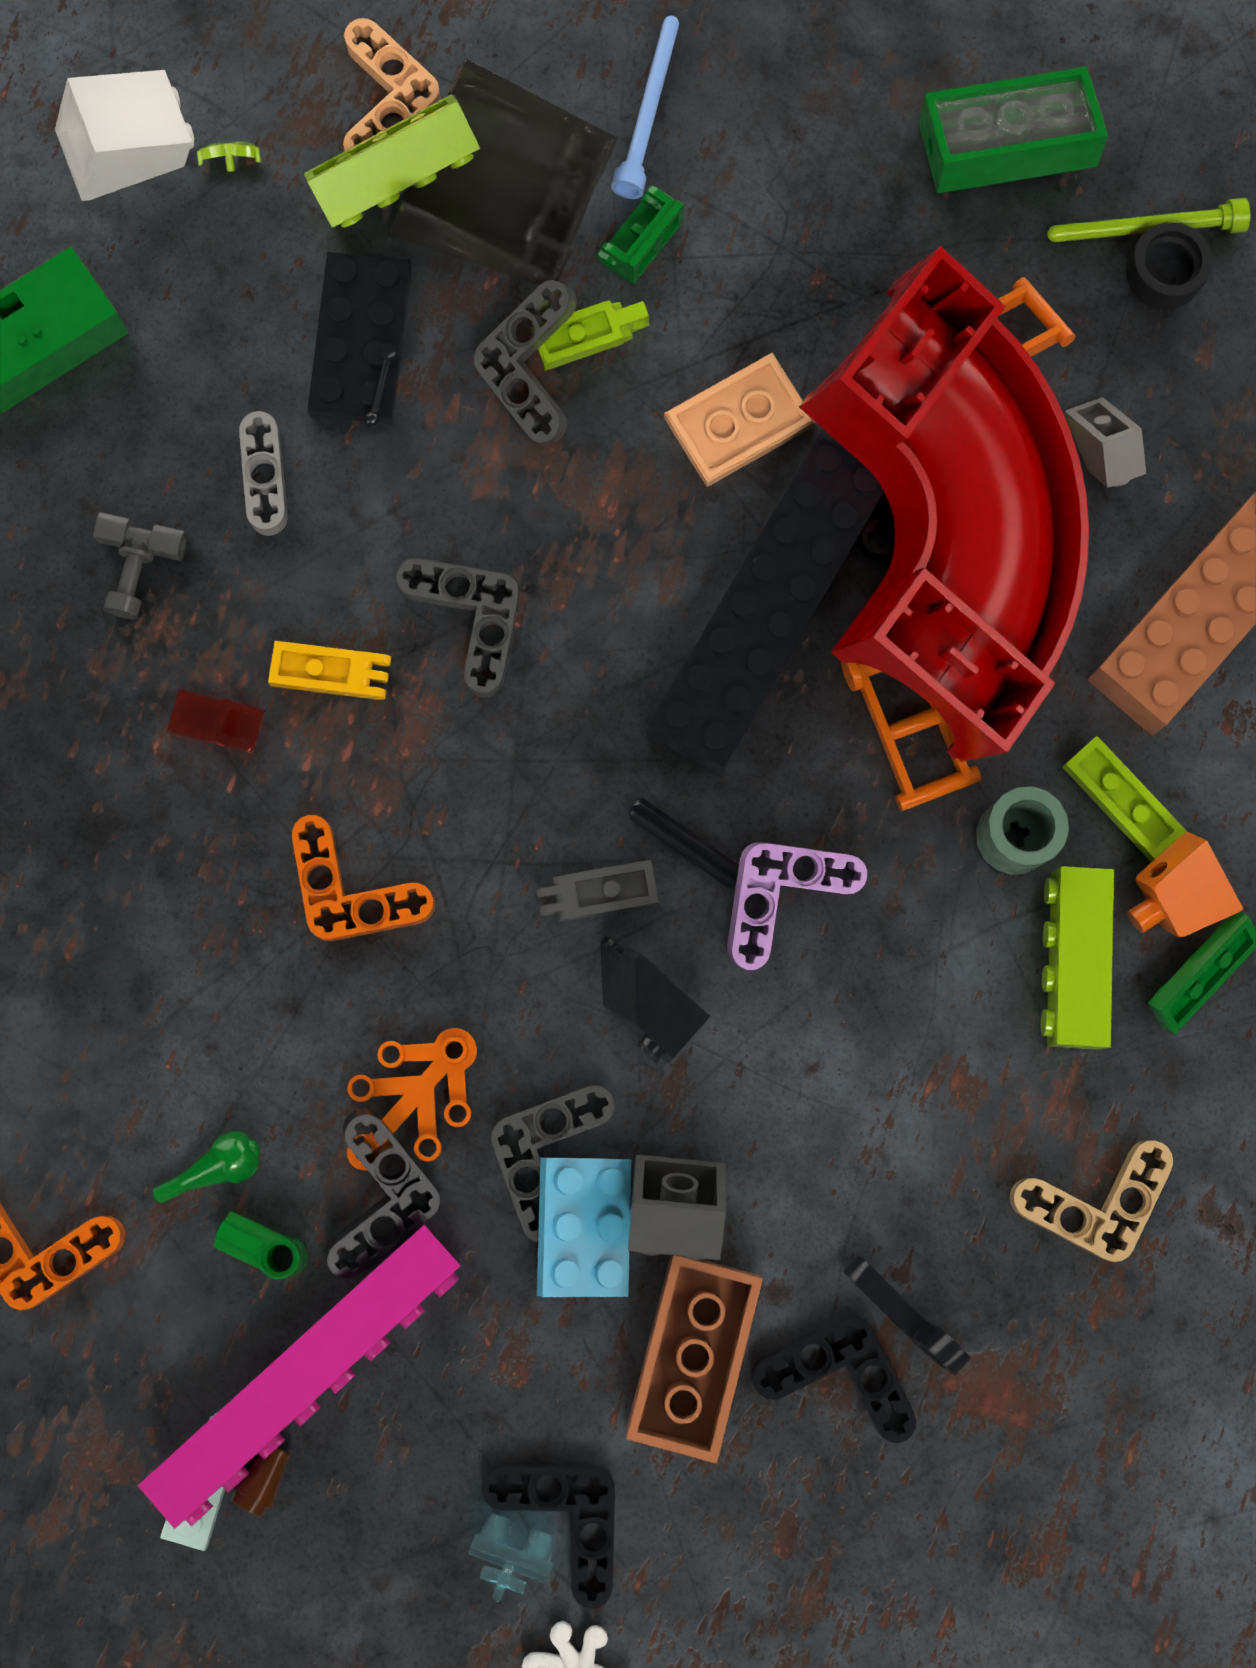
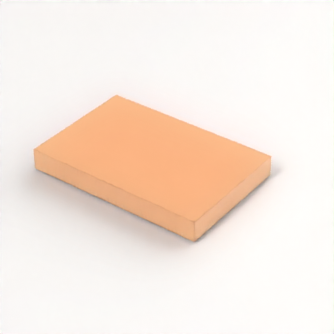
[664,353,816,487]

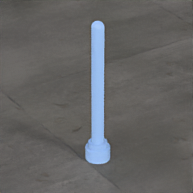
[611,15,679,199]

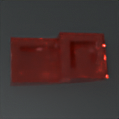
[167,689,265,753]

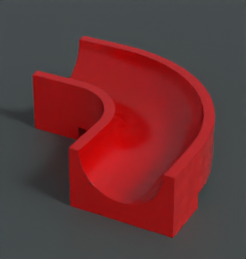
[799,246,1089,762]

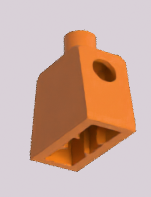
[1127,832,1243,937]

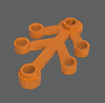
[347,1028,477,1170]

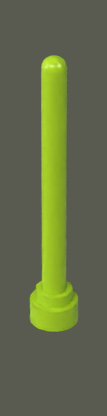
[1047,198,1250,242]

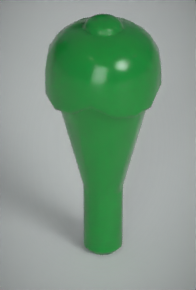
[152,1131,260,1204]

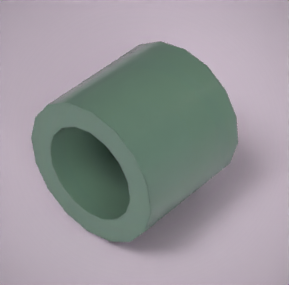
[976,786,1069,875]

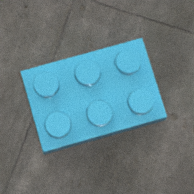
[537,1157,631,1297]

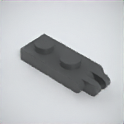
[536,860,659,922]

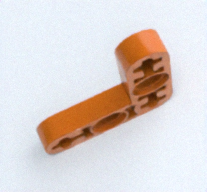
[292,815,435,941]
[0,1203,126,1310]

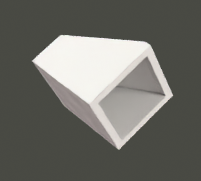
[55,70,194,201]

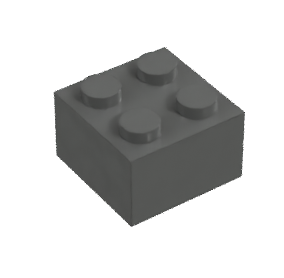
[628,1154,726,1260]

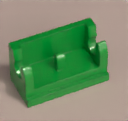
[597,185,684,285]

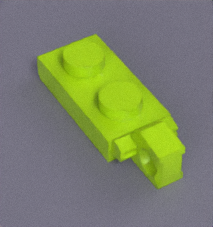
[531,300,650,371]

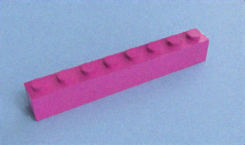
[138,1225,461,1529]

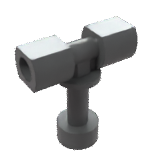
[93,512,187,619]

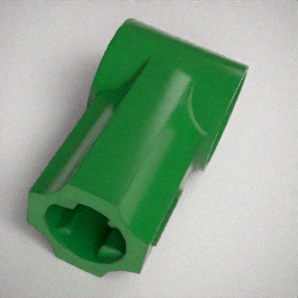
[213,1211,308,1280]

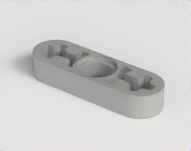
[239,411,288,536]

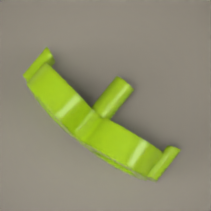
[197,141,261,172]

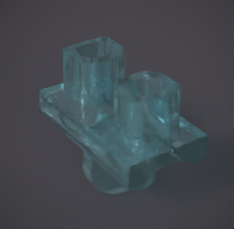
[468,1513,554,1602]

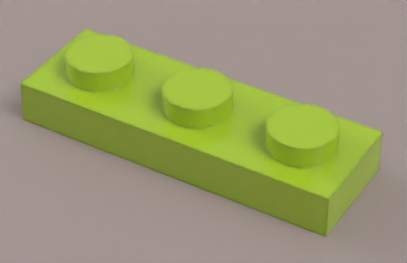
[1062,736,1187,862]

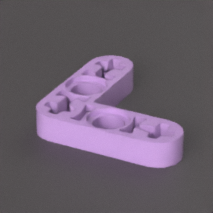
[727,842,867,970]

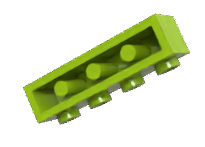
[304,94,481,228]
[1041,866,1114,1050]

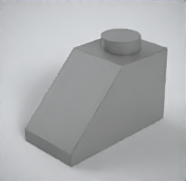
[1065,397,1146,488]

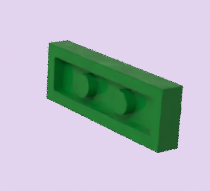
[1148,912,1256,1035]

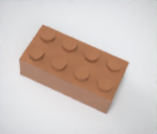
[626,1255,763,1464]

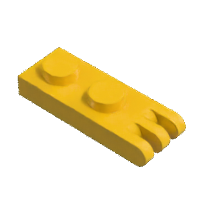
[268,641,391,700]

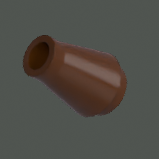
[230,1447,291,1518]

